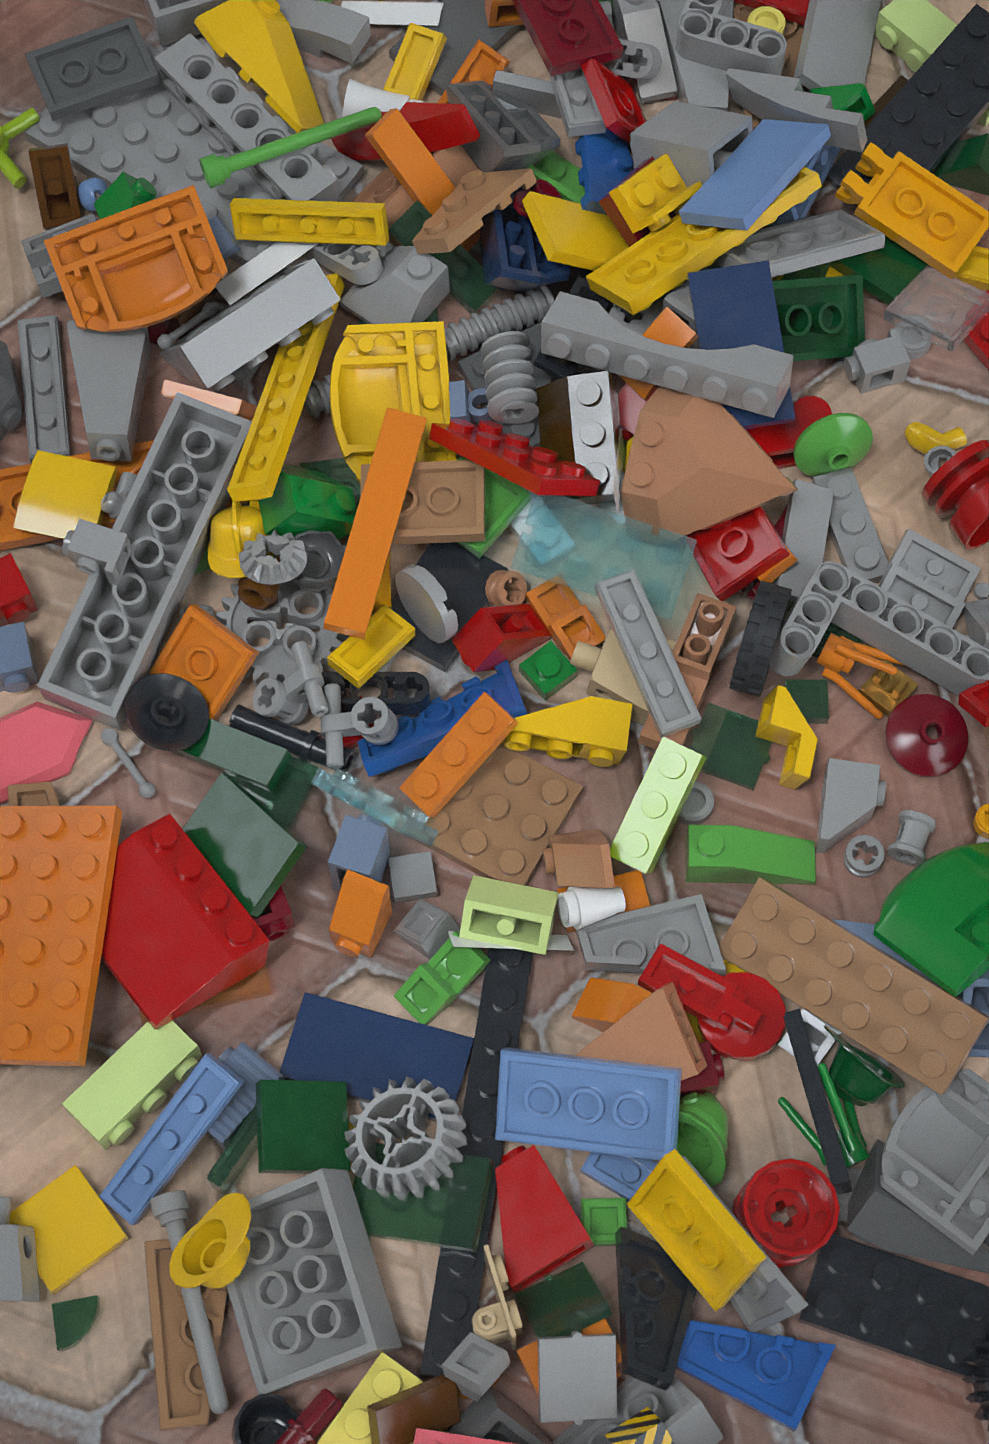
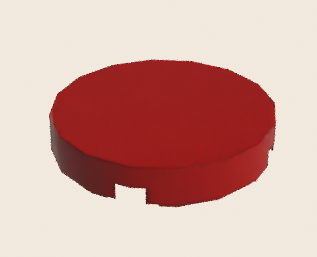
[697,972,785,1061]

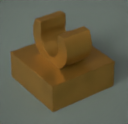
[859,659,919,718]

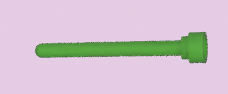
[199,107,382,189]

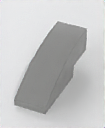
[276,0,371,64]

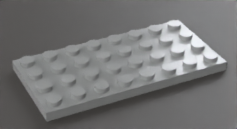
[25,43,364,280]

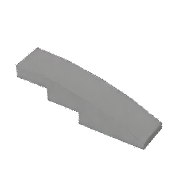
[726,68,868,152]

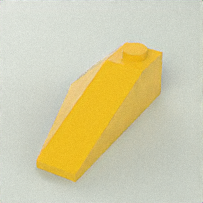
[194,0,324,133]

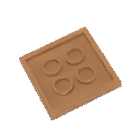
[408,743,583,886]

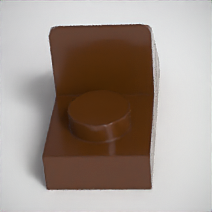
[28,143,82,229]

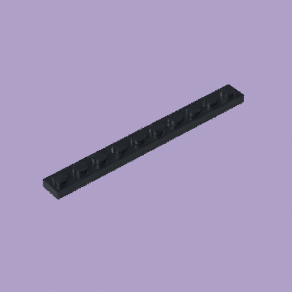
[420,948,533,1378]

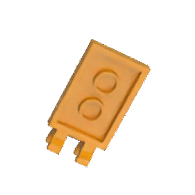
[835,142,989,280]

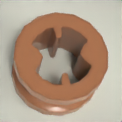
[485,570,527,606]

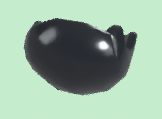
[231,1394,299,1444]

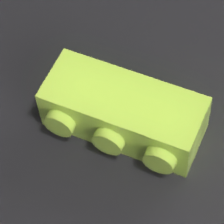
[62,1020,202,1150]

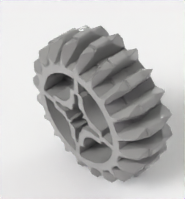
[344,1076,467,1202]

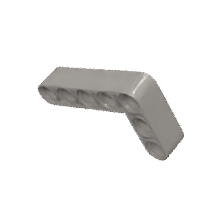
[676,0,787,76]
[769,561,989,695]

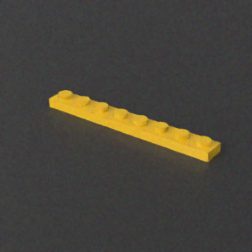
[227,273,345,502]

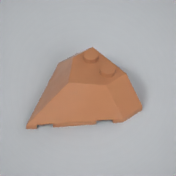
[620,386,798,546]

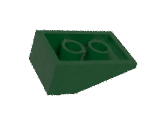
[772,275,865,361]

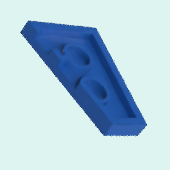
[676,1320,836,1432]

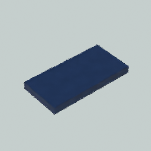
[687,260,795,429]
[279,992,474,1122]

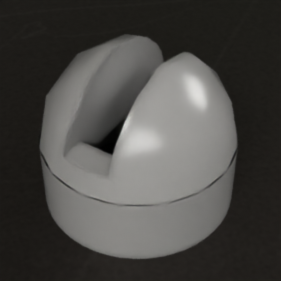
[924,446,955,477]

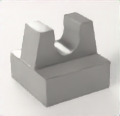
[442,1332,510,1402]

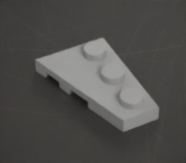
[576,894,726,976]

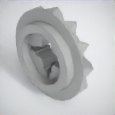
[239,530,307,585]

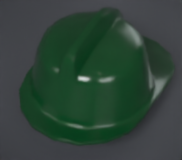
[823,1024,905,1106]

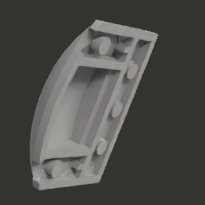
[880,1069,989,1255]

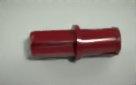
[274,1388,343,1444]

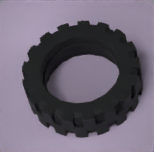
[729,580,792,697]

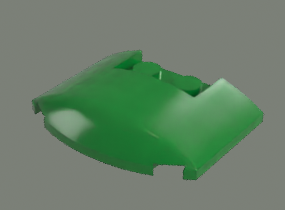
[873,842,989,997]

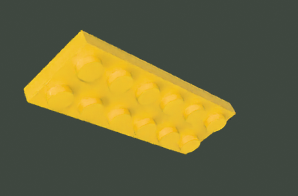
[586,167,822,315]

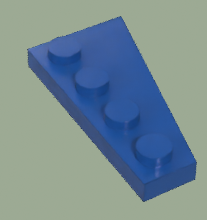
[575,128,634,215]
[357,660,527,777]

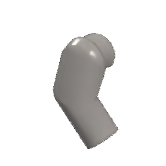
[101,472,137,520]

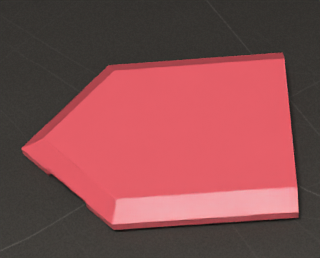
[0,702,93,805]

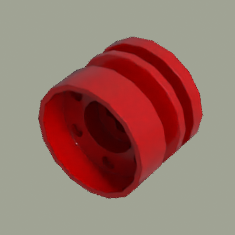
[921,440,989,550]
[731,1158,840,1268]

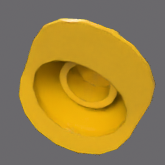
[208,500,274,578]
[169,1192,251,1289]

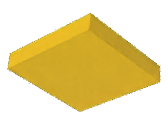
[9,1164,129,1295]

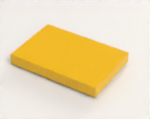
[522,191,629,271]
[627,1149,766,1311]

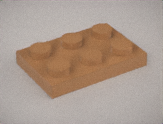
[360,460,485,545]

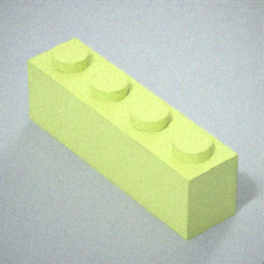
[874,0,989,127]

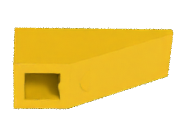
[501,696,632,767]

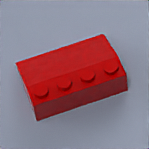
[101,813,270,1030]

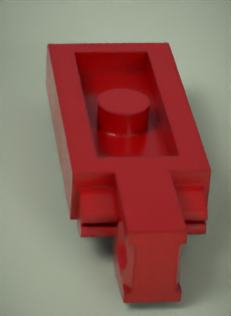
[638,944,762,1035]

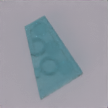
[311,768,439,846]

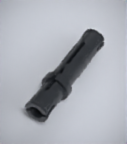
[229,704,355,775]

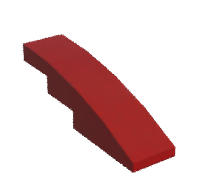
[330,102,481,160]

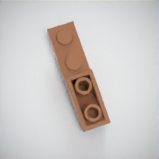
[638,593,737,750]

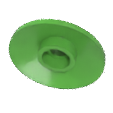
[793,413,873,477]

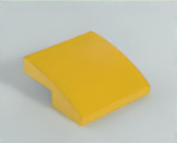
[13,450,118,539]

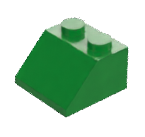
[258,464,357,540]

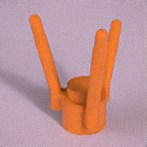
[816,633,908,720]

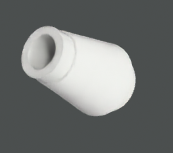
[557,886,625,930]

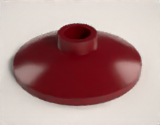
[885,694,968,777]

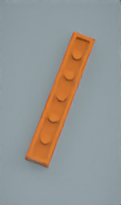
[323,407,427,640]

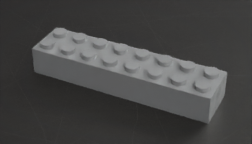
[37,392,252,731]

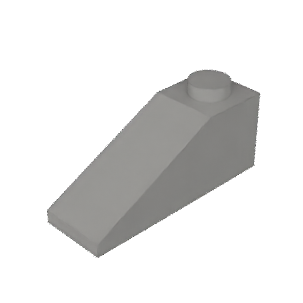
[612,0,678,103]

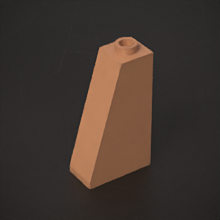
[574,982,707,1081]

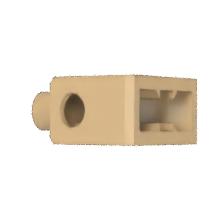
[570,629,676,726]

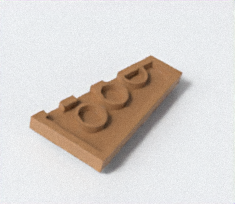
[144,1239,228,1432]

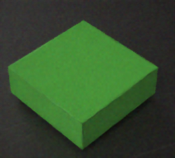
[581,1198,627,1246]

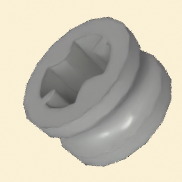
[843,835,885,878]

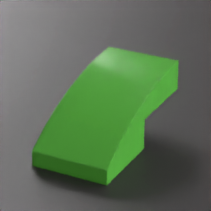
[394,930,491,1025]

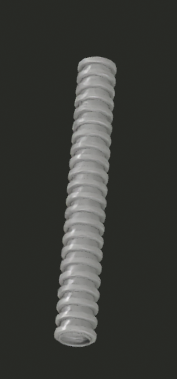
[304,286,554,419]

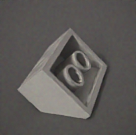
[552,1376,724,1444]

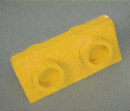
[608,153,702,233]

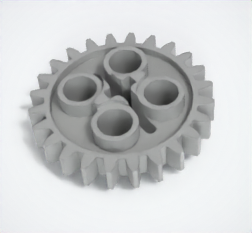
[216,580,349,687]

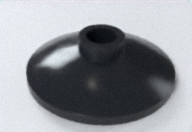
[125,673,209,751]

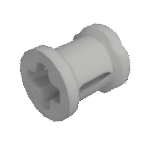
[887,810,936,866]

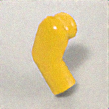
[904,422,967,455]

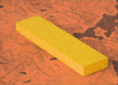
[229,198,389,246]

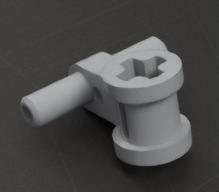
[253,641,329,725]
[320,683,399,769]

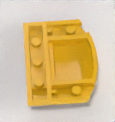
[329,321,457,483]

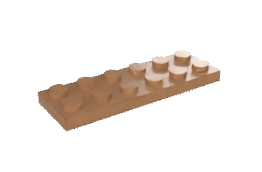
[719,877,989,1095]

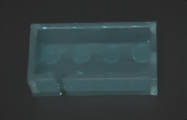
[511,494,697,620]

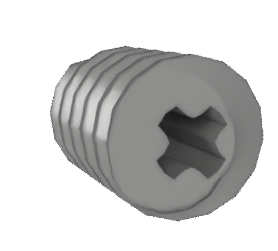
[481,331,539,424]

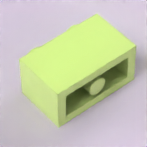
[459,875,559,955]

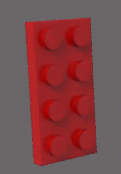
[428,419,600,496]

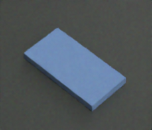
[679,119,831,231]
[495,1047,682,1161]

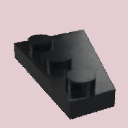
[615,1226,697,1391]

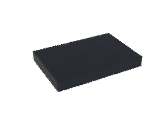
[389,542,509,672]

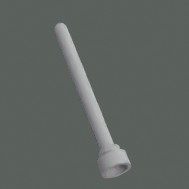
[150,1190,228,1414]

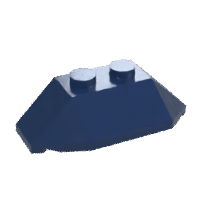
[479,187,570,292]

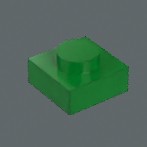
[519,641,578,701]

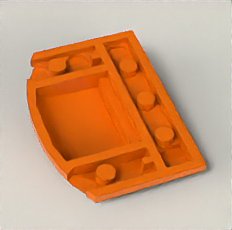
[43,185,228,332]

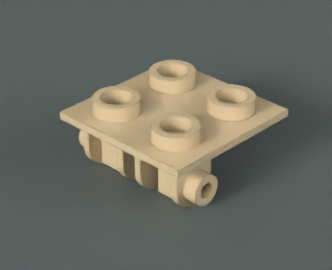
[472,1244,523,1350]

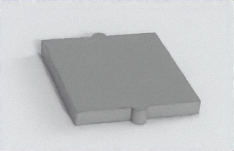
[537,1331,617,1425]

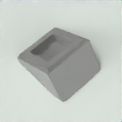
[393,899,460,960]

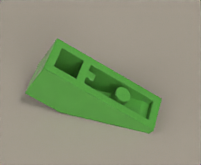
[685,825,816,885]

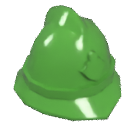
[677,1092,729,1187]

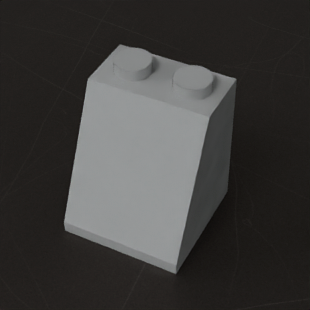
[630,101,753,187]

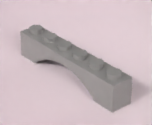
[541,292,793,418]

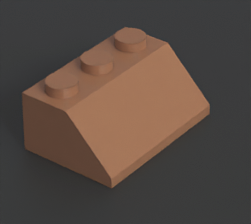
[351,145,478,247]

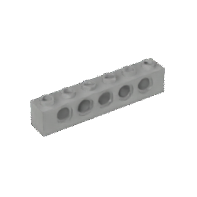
[154,33,339,202]

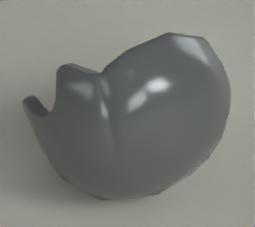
[292,530,347,592]

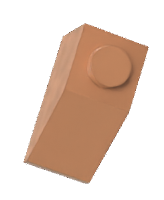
[542,828,615,888]

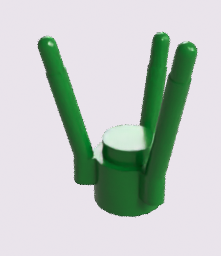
[778,1063,870,1168]

